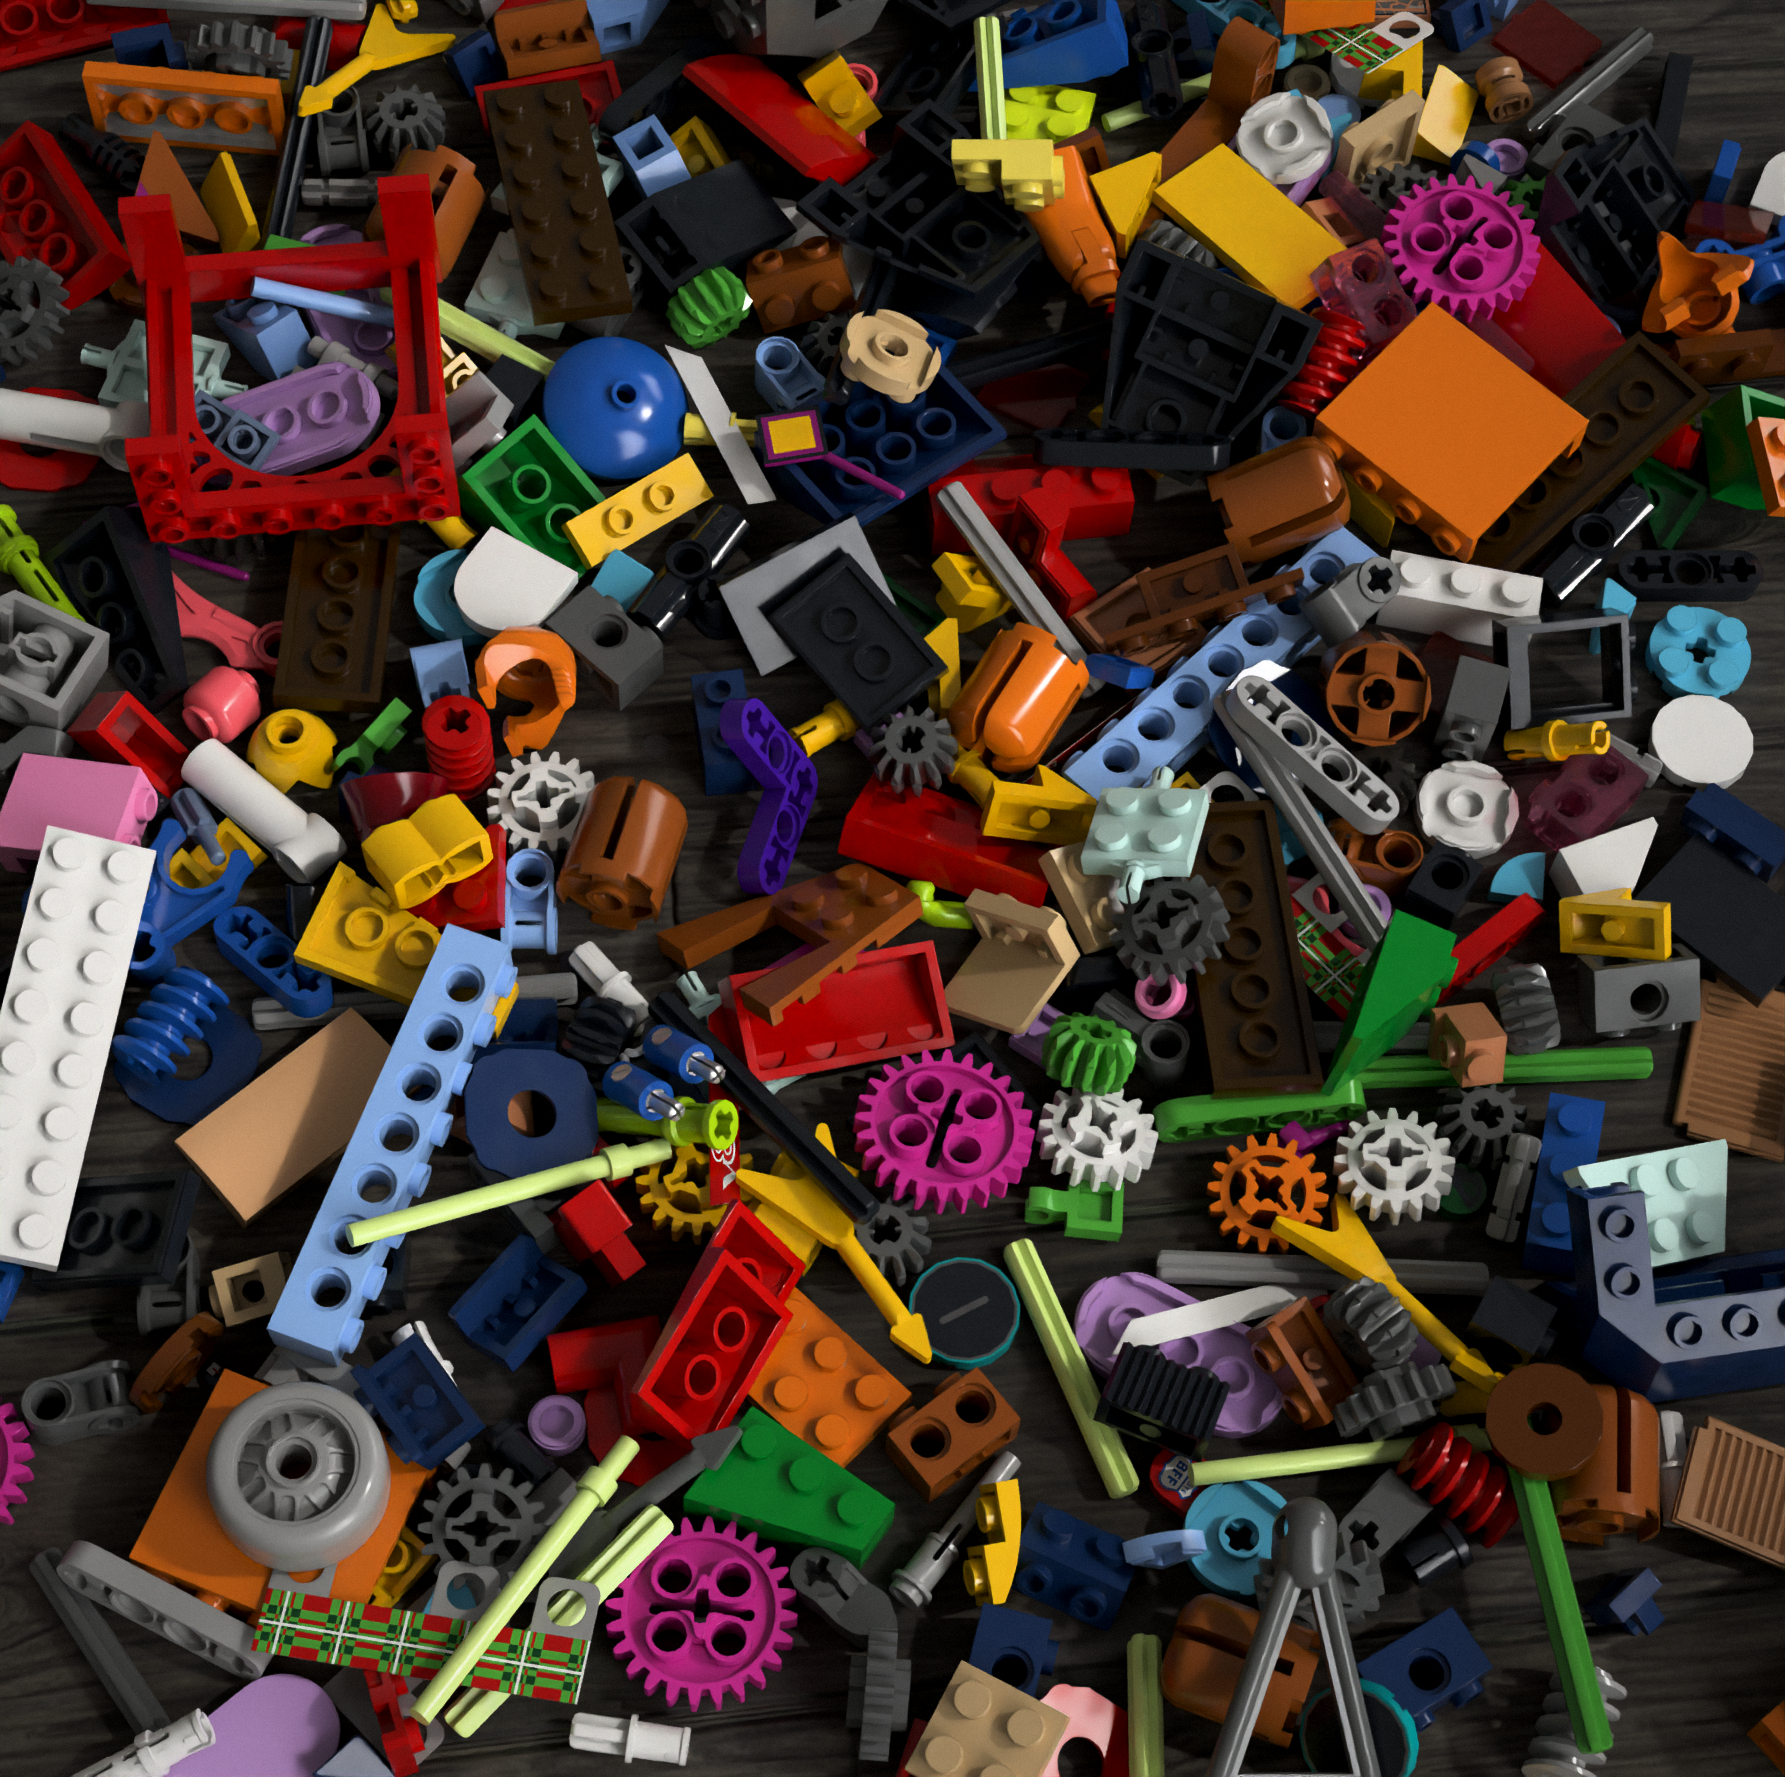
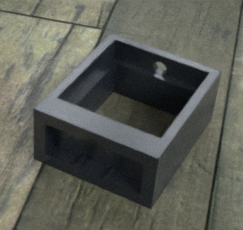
[1492,607,1638,730]

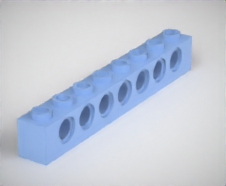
[1061,527,1381,804]
[267,923,518,1367]

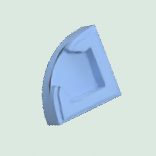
[1122,1529,1207,1570]

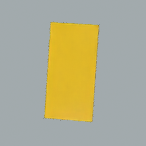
[1152,143,1359,310]

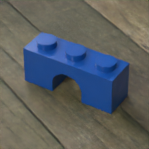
[1521,1092,1606,1278]

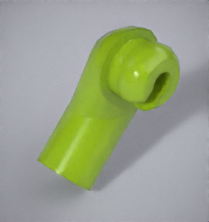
[906,880,973,930]

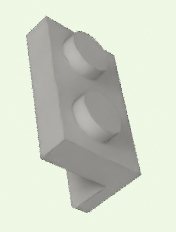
[446,371,514,478]

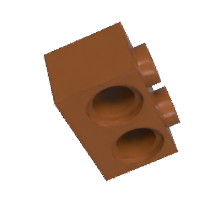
[885,1367,1021,1505]

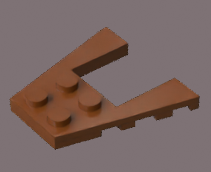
[656,862,923,1027]

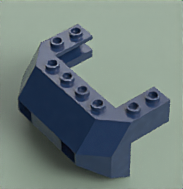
[1544,1181,1785,1403]

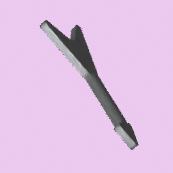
[496,1426,743,1607]

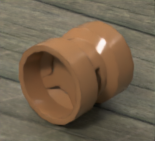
[1474,56,1534,124]

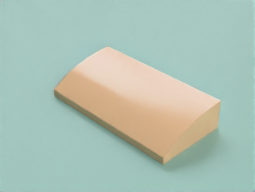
[174,1007,422,1229]

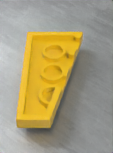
[293,861,519,1039]

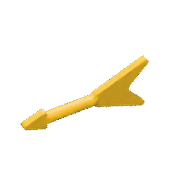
[297,3,456,117]
[735,1123,932,1364]
[1270,1193,1499,1394]

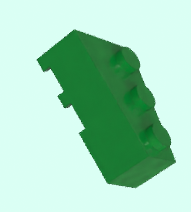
[683,1406,895,1571]

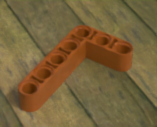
[1128,16,1280,255]

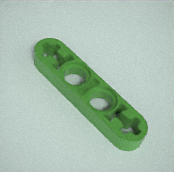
[1153,1079,1367,1143]

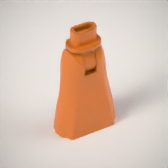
[999,145,1120,308]

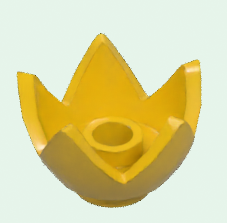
[246,709,338,794]

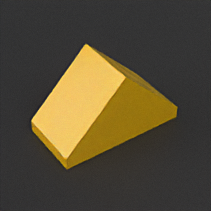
[1089,152,1162,259]

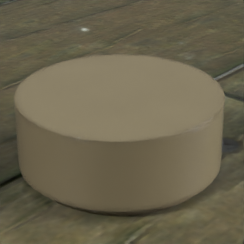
[1282,64,1331,102]

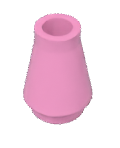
[1135,975,1195,1020]

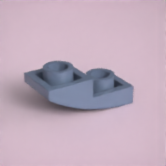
[190,389,282,472]

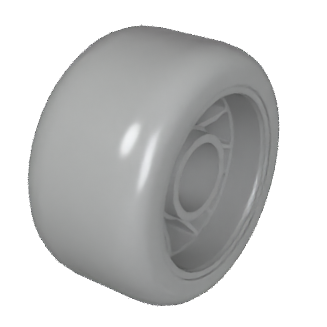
[206,1381,391,1572]

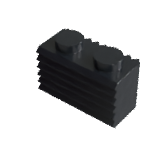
[1093,1342,1231,1462]

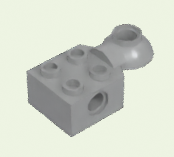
[0,590,110,732]

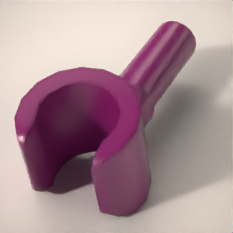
[1277,1119,1350,1159]

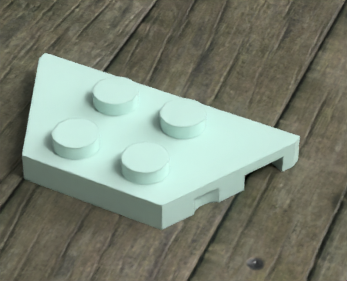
[1562,1139,1728,1269]

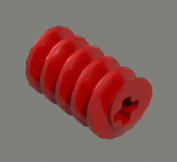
[1277,307,1366,420]
[422,695,496,801]
[1396,1422,1519,1549]

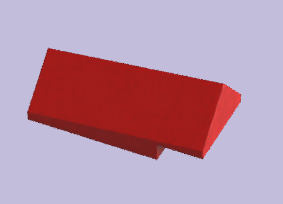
[630,1199,806,1451]

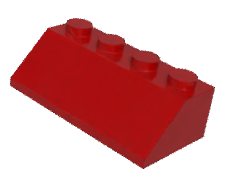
[920,454,1135,555]

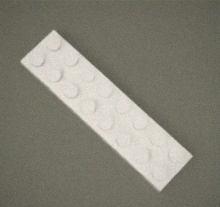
[0,825,156,1272]

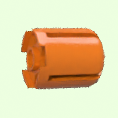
[948,622,1089,774]

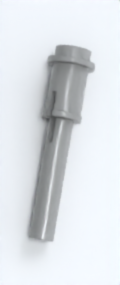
[889,1450,1021,1610]

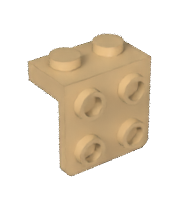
[944,888,1080,1035]

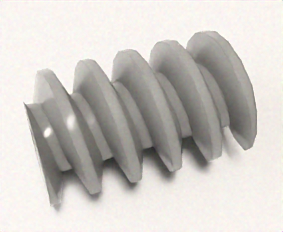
[1521,1665,1627,1777]

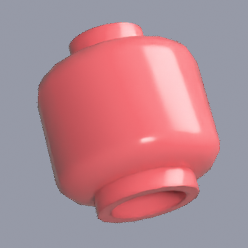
[182,666,262,744]

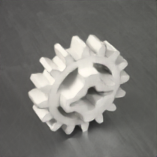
[487,751,595,863]
[1036,1088,1158,1192]
[1333,1108,1455,1225]

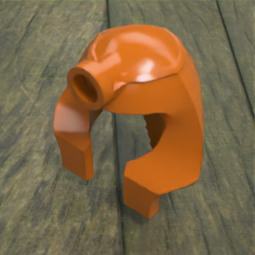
[1642,231,1754,339]
[475,626,577,758]

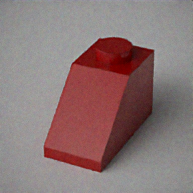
[67,690,191,799]

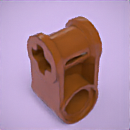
[1316,818,1423,897]

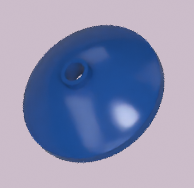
[541,337,690,482]

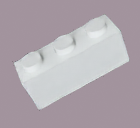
[1376,550,1544,646]

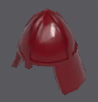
[340,772,449,856]

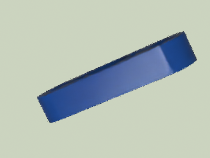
[213,906,334,1018]

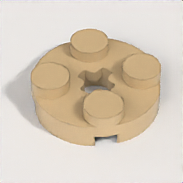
[840,309,941,403]

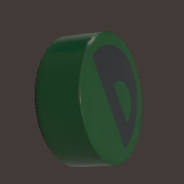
[1436,1163,1487,1221]

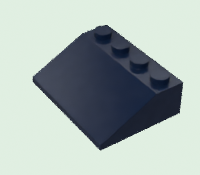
[754,351,1007,527]

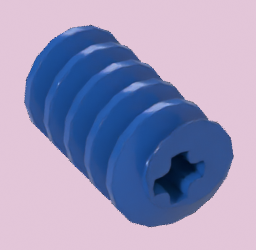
[110,966,230,1087]

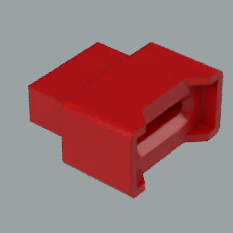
[547,1178,646,1288]

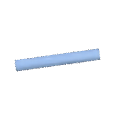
[250,276,394,328]

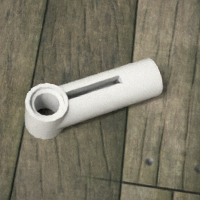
[0,388,149,472]
[181,738,347,883]

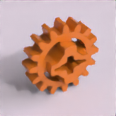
[1206,1133,1329,1254]

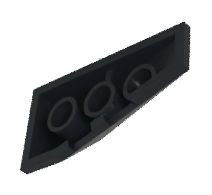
[42,506,189,714]

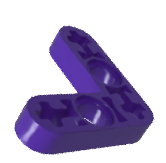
[719,698,818,895]

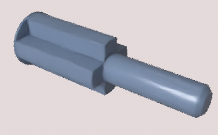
[170,788,226,866]

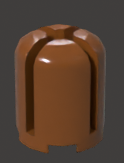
[361,143,489,279]
[1207,436,1351,568]
[1317,630,1432,747]
[555,776,688,931]
[1542,1384,1660,1546]
[1160,1593,1321,1749]

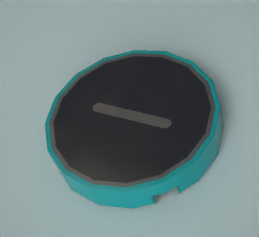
[909,1257,1020,1370]
[1299,1678,1419,1777]

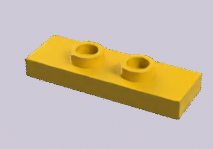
[561,453,714,570]

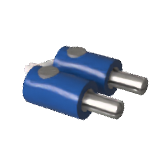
[602,1024,725,1122]

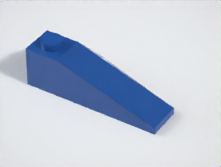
[967,0,1128,92]

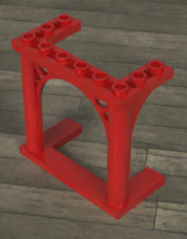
[118,174,461,544]

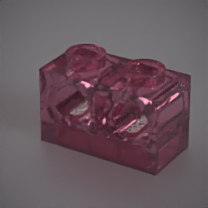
[1309,237,1417,361]
[1524,744,1649,853]

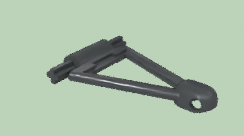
[1205,1496,1382,1777]

